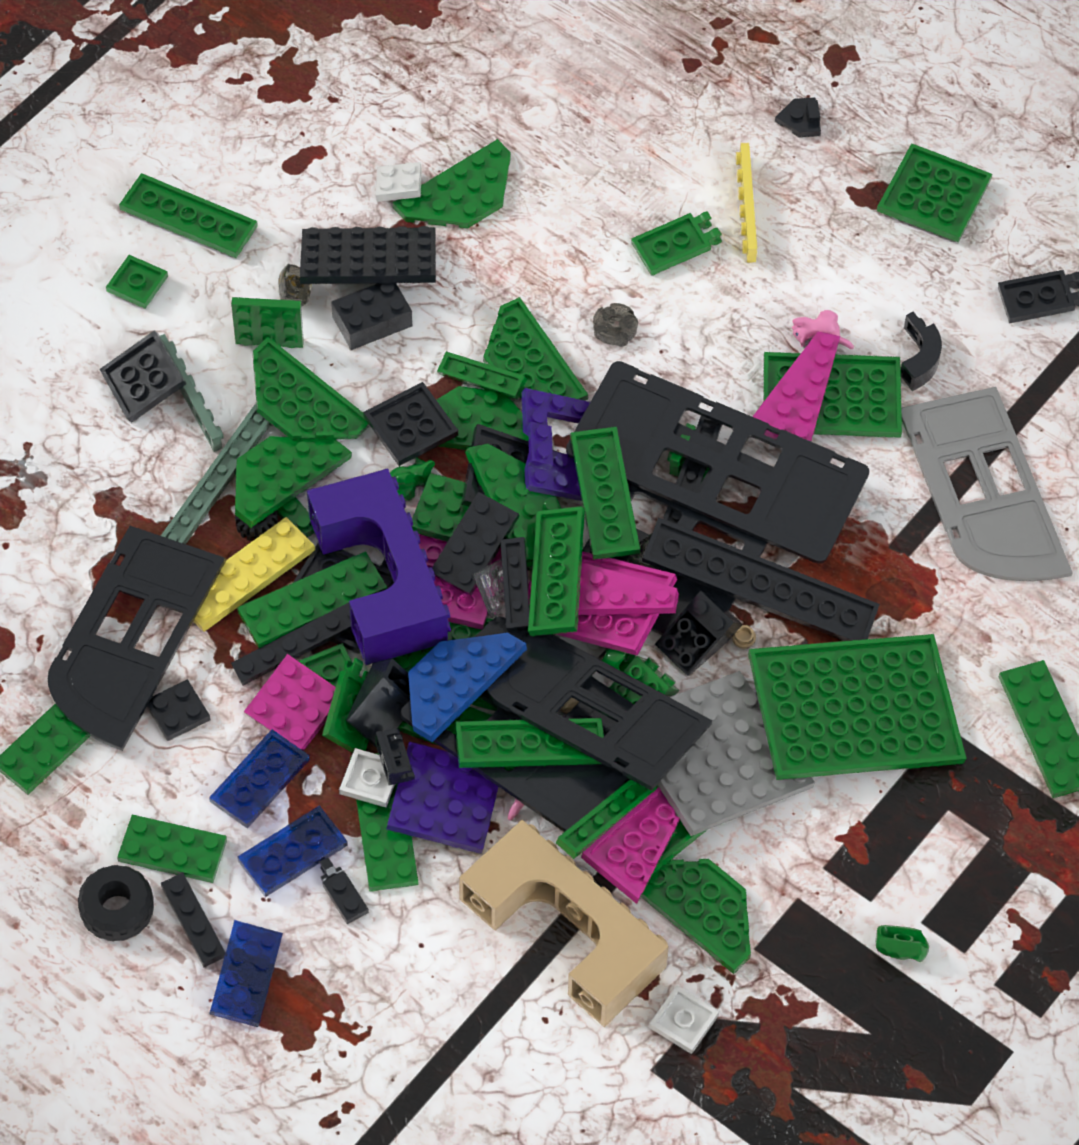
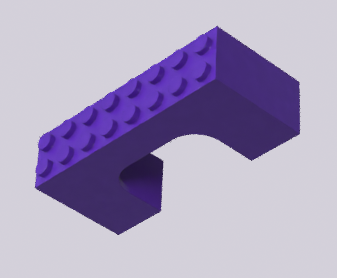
[307,468,451,666]

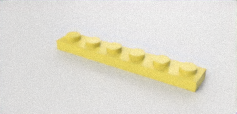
[736,143,757,263]

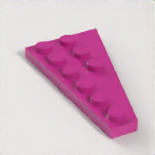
[753,331,840,441]
[578,562,679,615]
[581,787,680,904]

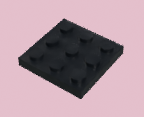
[99,330,187,423]
[363,382,459,466]

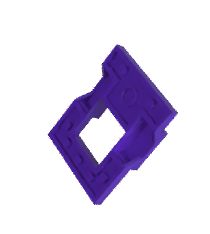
[522,388,590,501]

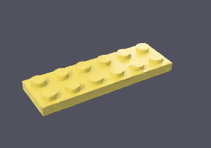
[193,517,316,632]

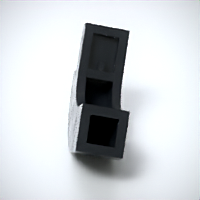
[901,311,942,391]

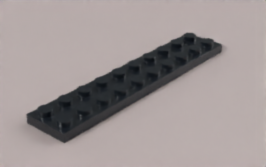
[641,517,880,641]

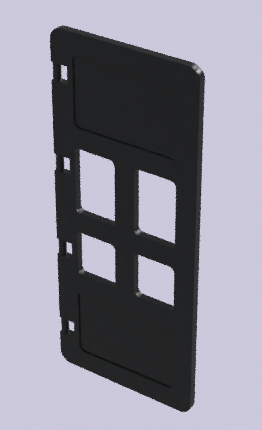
[566,361,870,564]

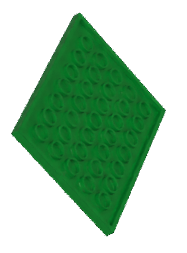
[748,634,966,780]

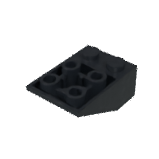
[655,591,743,676]
[346,658,410,747]

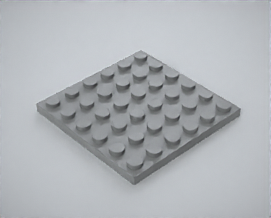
[657,671,815,836]

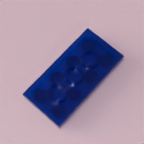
[209,729,310,829]
[237,805,348,897]
[209,920,283,1027]

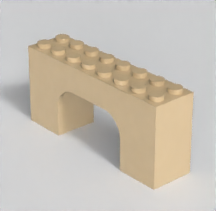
[459,820,669,1027]

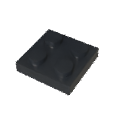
[147,679,211,741]

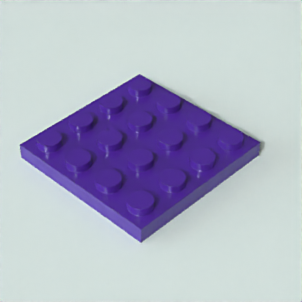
[386,742,504,854]

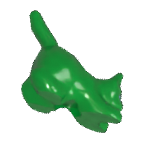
[390,457,435,501]

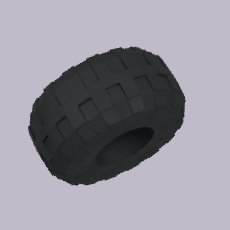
[78,865,154,942]

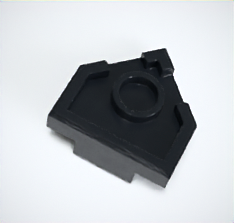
[775,97,821,137]

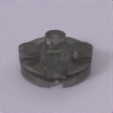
[593,303,638,347]

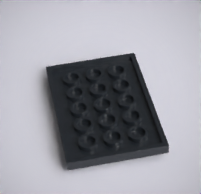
[300,226,436,284]

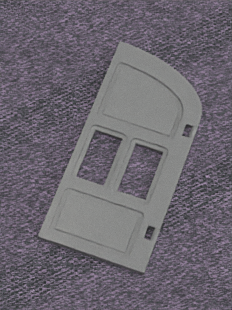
[901,387,1073,581]

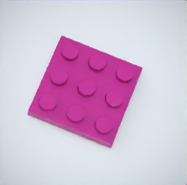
[244,654,336,753]

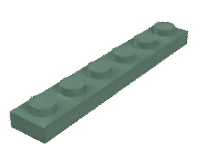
[160,334,224,452]

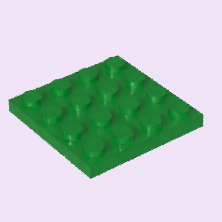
[877,143,993,243]

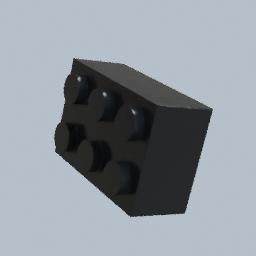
[331,283,413,350]

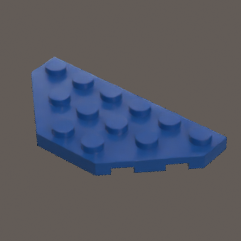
[408,633,527,742]

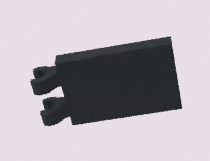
[998,270,1079,323]

